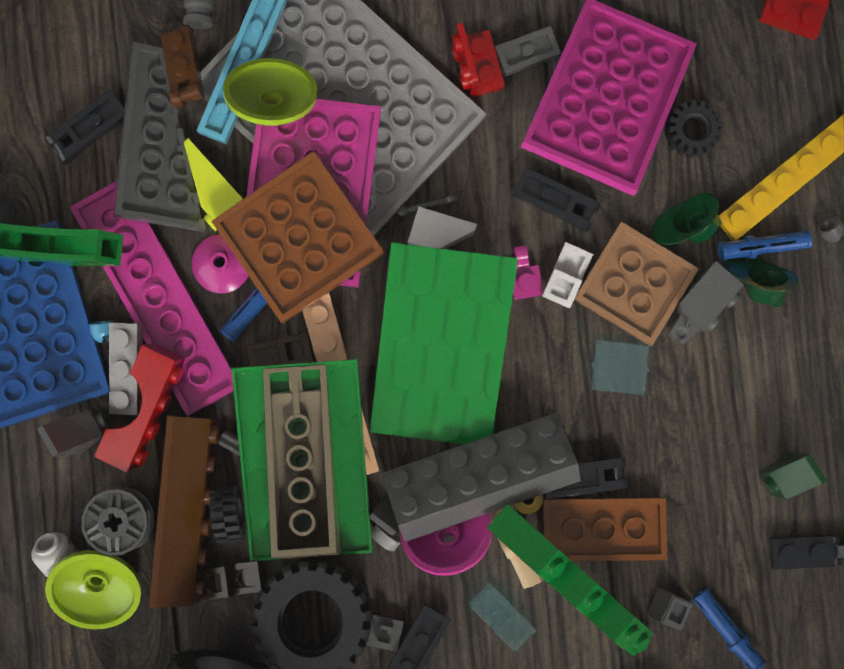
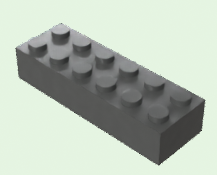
[382,413,581,542]

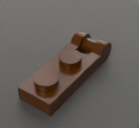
[161,25,205,108]

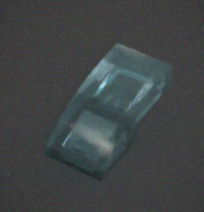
[468,582,536,652]

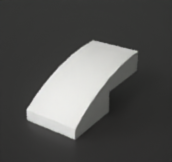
[542,242,593,309]

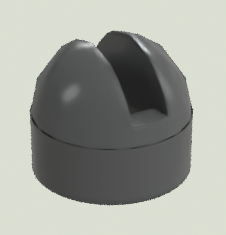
[817,216,844,243]

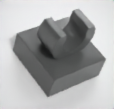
[367,613,404,652]

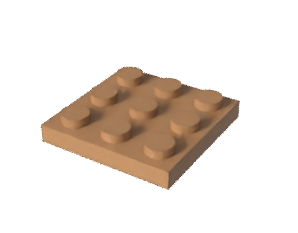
[574,222,699,346]

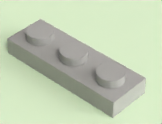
[109,322,143,415]

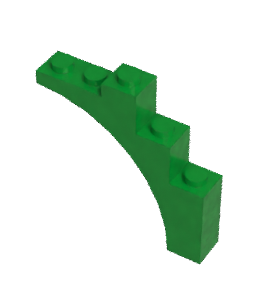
[0,223,124,266]
[487,504,654,656]

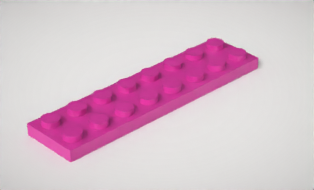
[70,181,234,417]

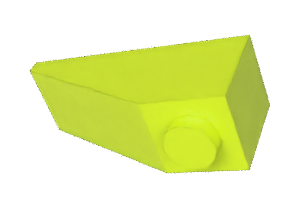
[184,139,243,231]

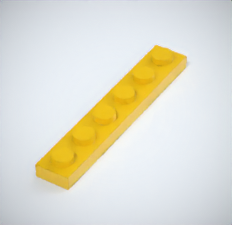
[719,114,844,241]

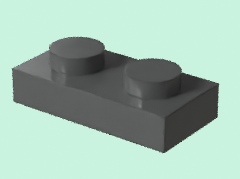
[495,26,561,77]

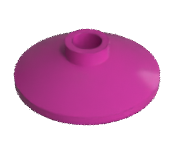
[192,234,249,294]

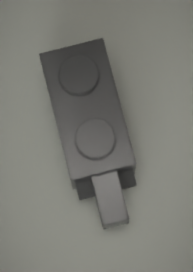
[667,261,744,345]

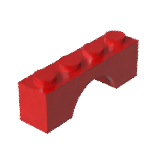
[94,343,185,473]

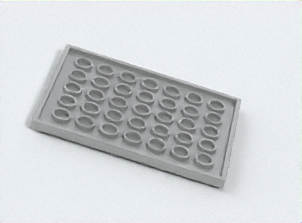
[200,0,486,237]

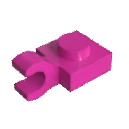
[513,245,544,301]

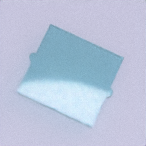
[590,340,650,395]

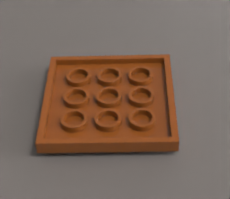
[211,151,385,324]

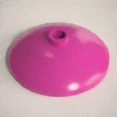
[400,513,493,576]

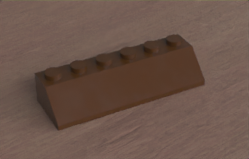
[149,416,220,608]

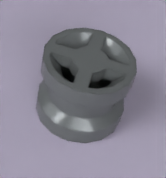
[183,0,214,29]

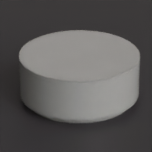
[371,524,401,551]

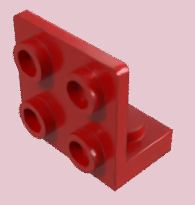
[451,22,505,98]

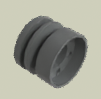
[81,486,158,555]

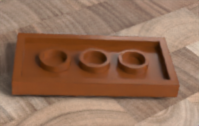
[542,497,667,561]

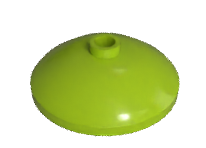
[223,58,317,126]
[45,550,142,629]

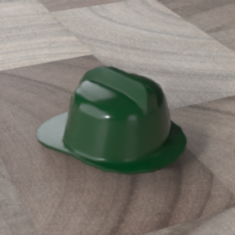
[652,193,722,245]
[726,257,799,307]

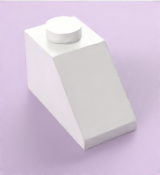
[408,207,477,249]

